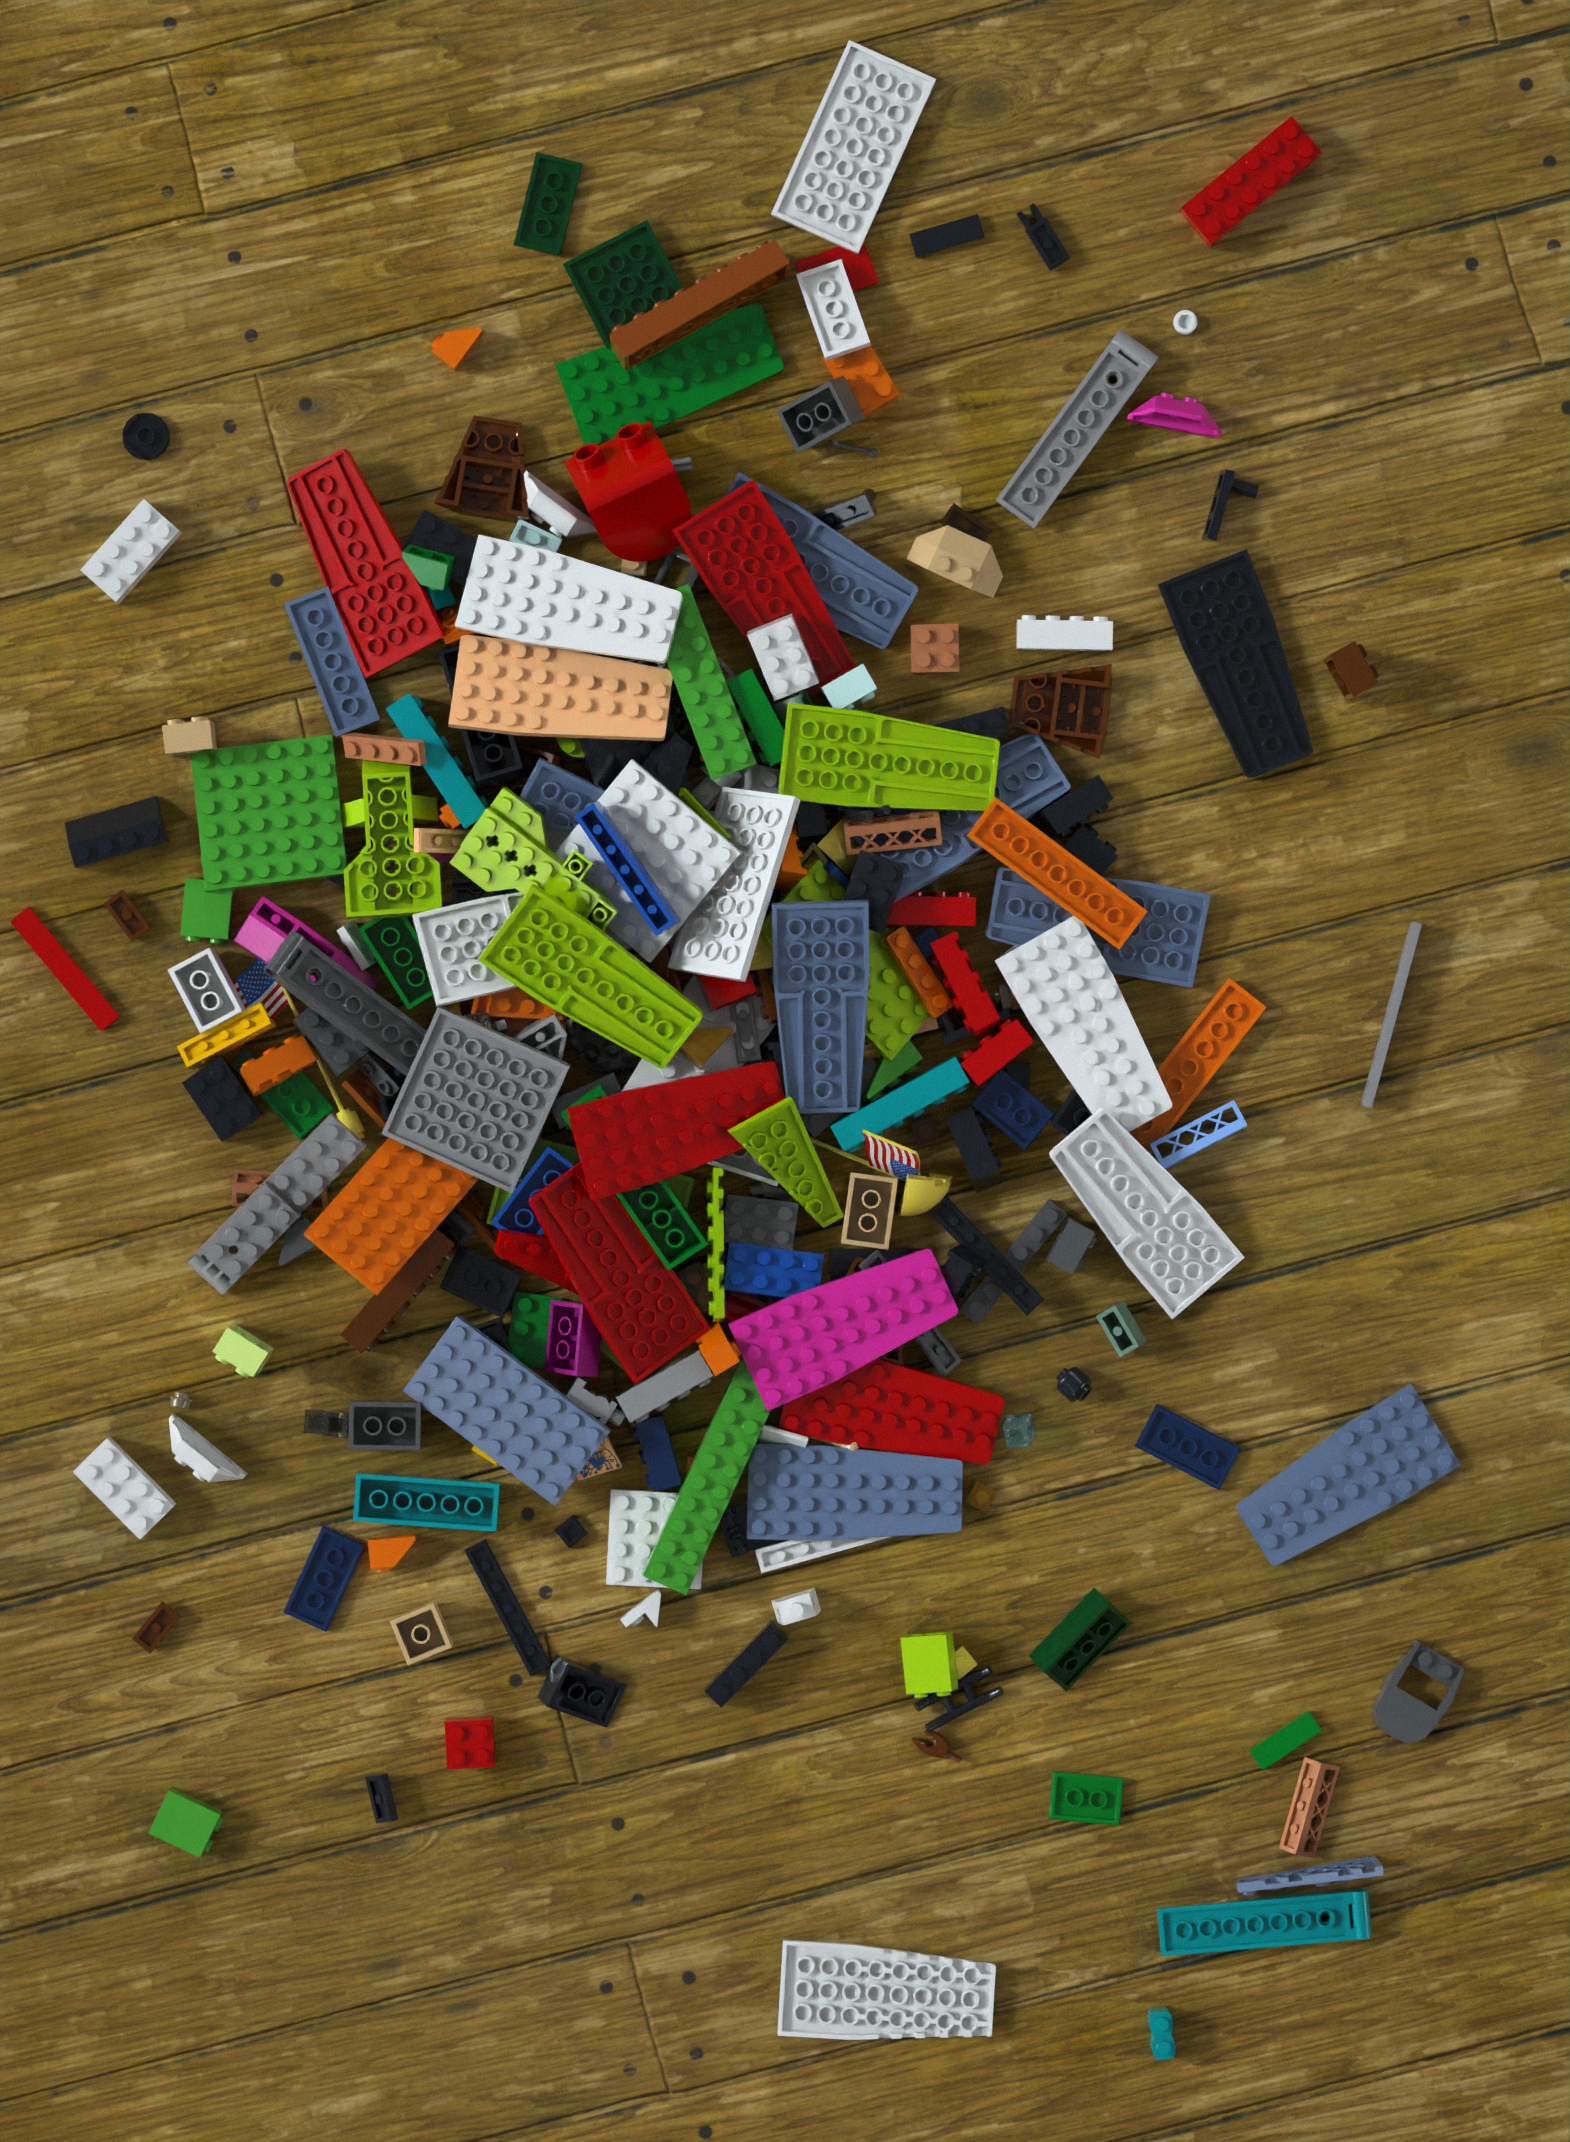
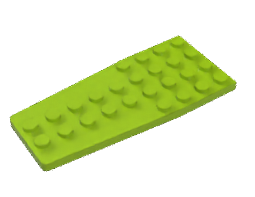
[778,703,1000,812]
[478,884,703,1068]

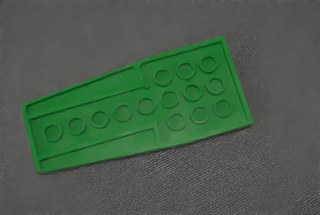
[555,303,784,445]

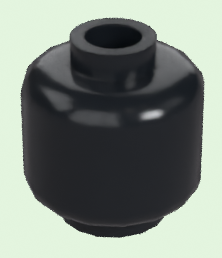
[1056,1367,1092,1402]

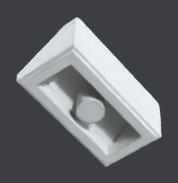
[759,1424,808,1448]

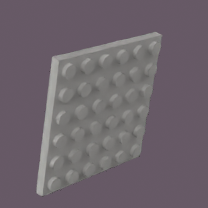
[381,1006,570,1193]

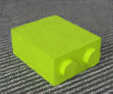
[900,1631,958,1698]

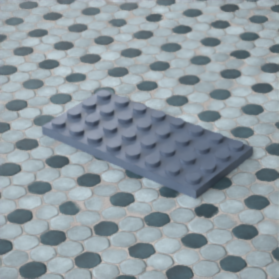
[403,1315,611,1506]

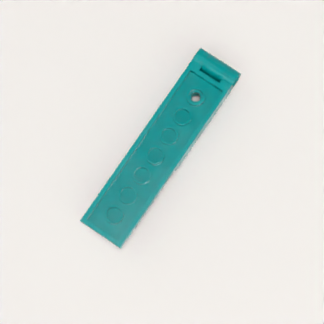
[1157,1889,1372,1957]

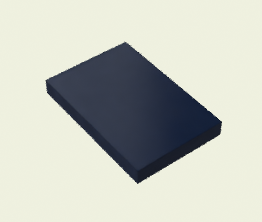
[970,1068,1056,1150]

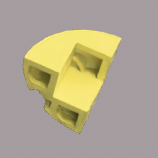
[817,816,859,879]
[898,1173,953,1216]

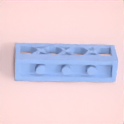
[1149,1100,1247,1169]

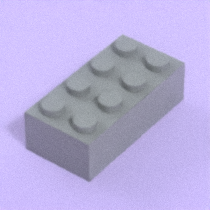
[616,1349,714,1424]

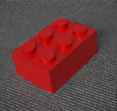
[959,1018,1034,1086]

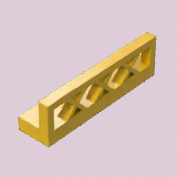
[177,1002,277,1070]

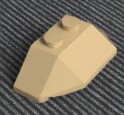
[907,525,1003,598]

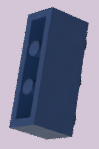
[632,1414,682,1492]

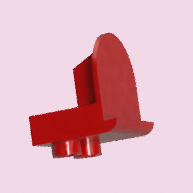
[564,421,691,562]

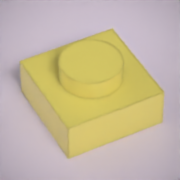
[955,1645,978,1679]

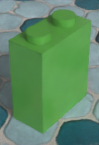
[180,878,235,944]
[149,1787,224,1858]

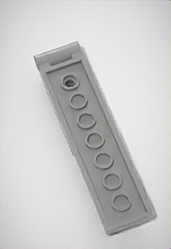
[995,329,1158,529]
[186,1113,366,1295]

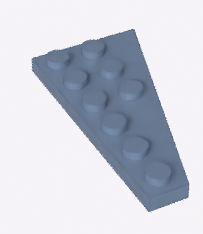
[519,758,606,831]

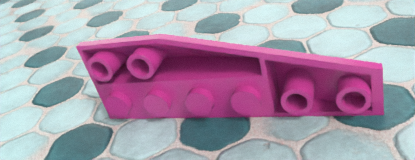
[234,896,379,991]

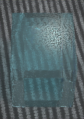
[1003,1414,1035,1448]

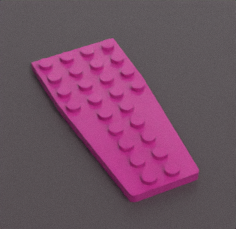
[728,1248,958,1411]

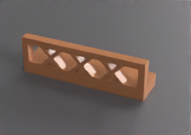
[843,810,942,855]
[232,1169,329,1212]
[1279,1757,1340,1858]

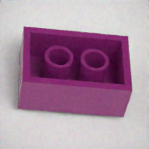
[544,1300,601,1377]

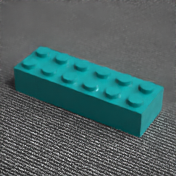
[386,693,490,830]
[829,1056,969,1153]
[353,1471,501,1532]

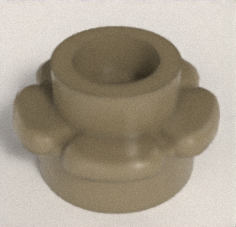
[169,1392,193,1409]

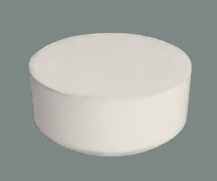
[1173,310,1197,335]

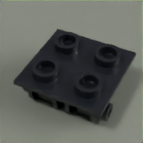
[719,1502,777,1557]

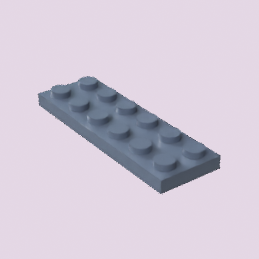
[284,586,381,737]

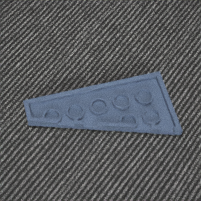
[1235,1855,1384,1895]

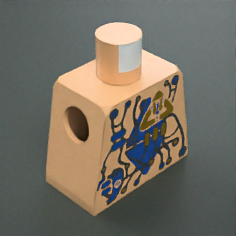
[577,1435,622,1481]

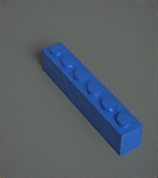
[574,802,681,936]

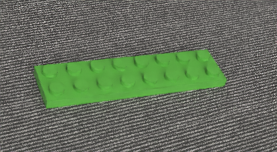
[667,584,757,781]

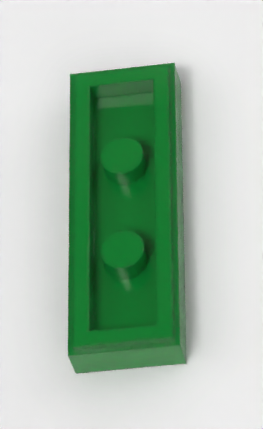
[1249,1710,1322,1770]

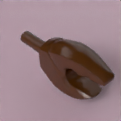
[912,1730,962,1763]

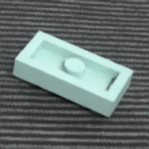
[509,520,563,553]

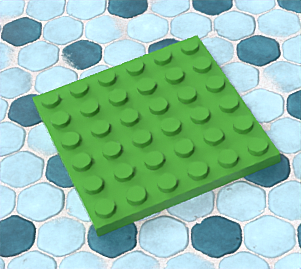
[191,734,347,892]

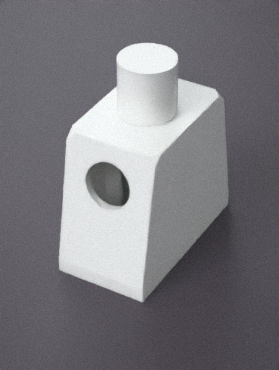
[771,1588,821,1625]

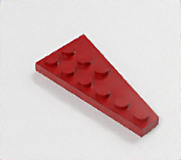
[494,1229,578,1295]

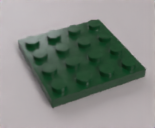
[563,220,683,349]

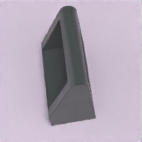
[653,550,699,590]

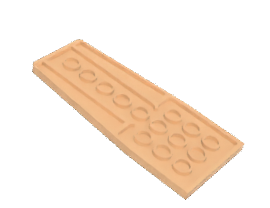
[448,635,673,741]

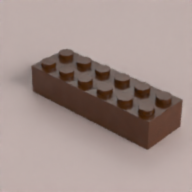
[340,1227,457,1353]

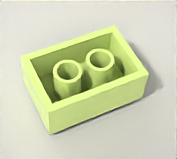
[212,1323,274,1378]

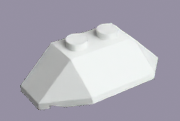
[524,470,598,538]
[169,1413,248,1482]

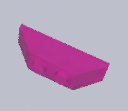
[1126,393,1222,439]

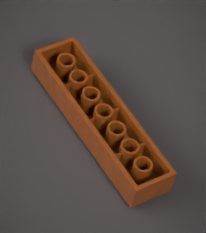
[610,239,790,372]

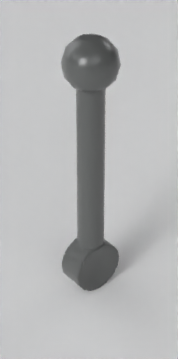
[828,440,878,458]

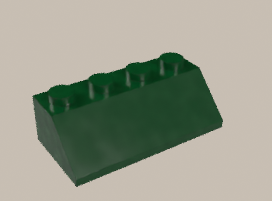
[1029,1588,1132,1692]

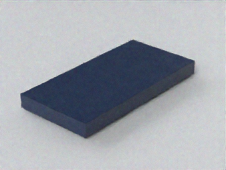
[1134,1404,1241,1490]
[283,1525,366,1632]

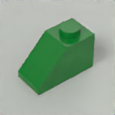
[402,544,454,591]

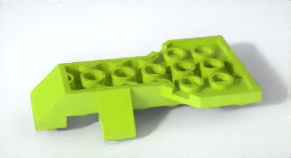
[342,760,443,919]
[449,786,618,932]

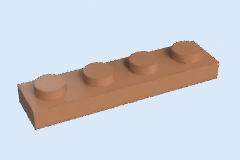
[342,732,427,766]

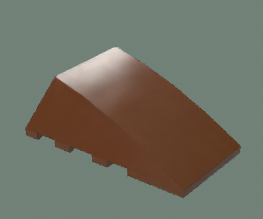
[435,415,529,522]
[1008,664,1112,759]

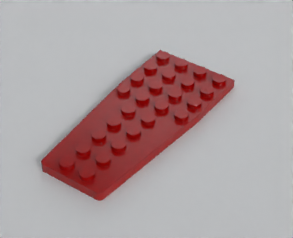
[287,449,446,678]
[672,479,855,697]
[566,1061,785,1201]
[528,1162,711,1384]
[778,1357,1005,1464]

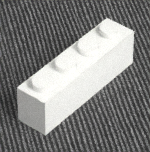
[1016,615,1113,651]

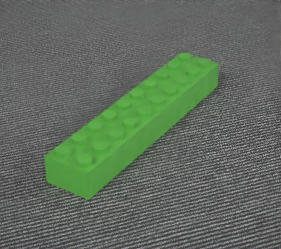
[641,1357,771,1595]

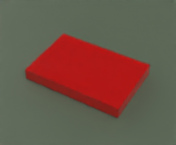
[795,242,879,293]

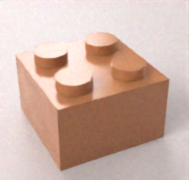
[910,624,959,674]

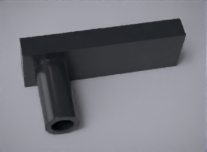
[1202,469,1259,542]
[811,489,877,530]
[938,1009,1011,1046]

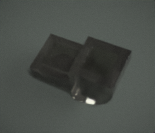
[303,1409,349,1438]

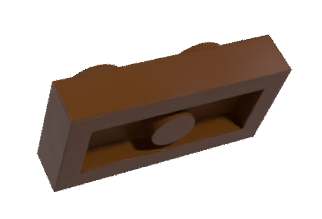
[104,890,152,942]
[132,1601,181,1654]

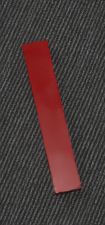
[10,907,120,1032]

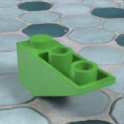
[861,1040,923,1103]

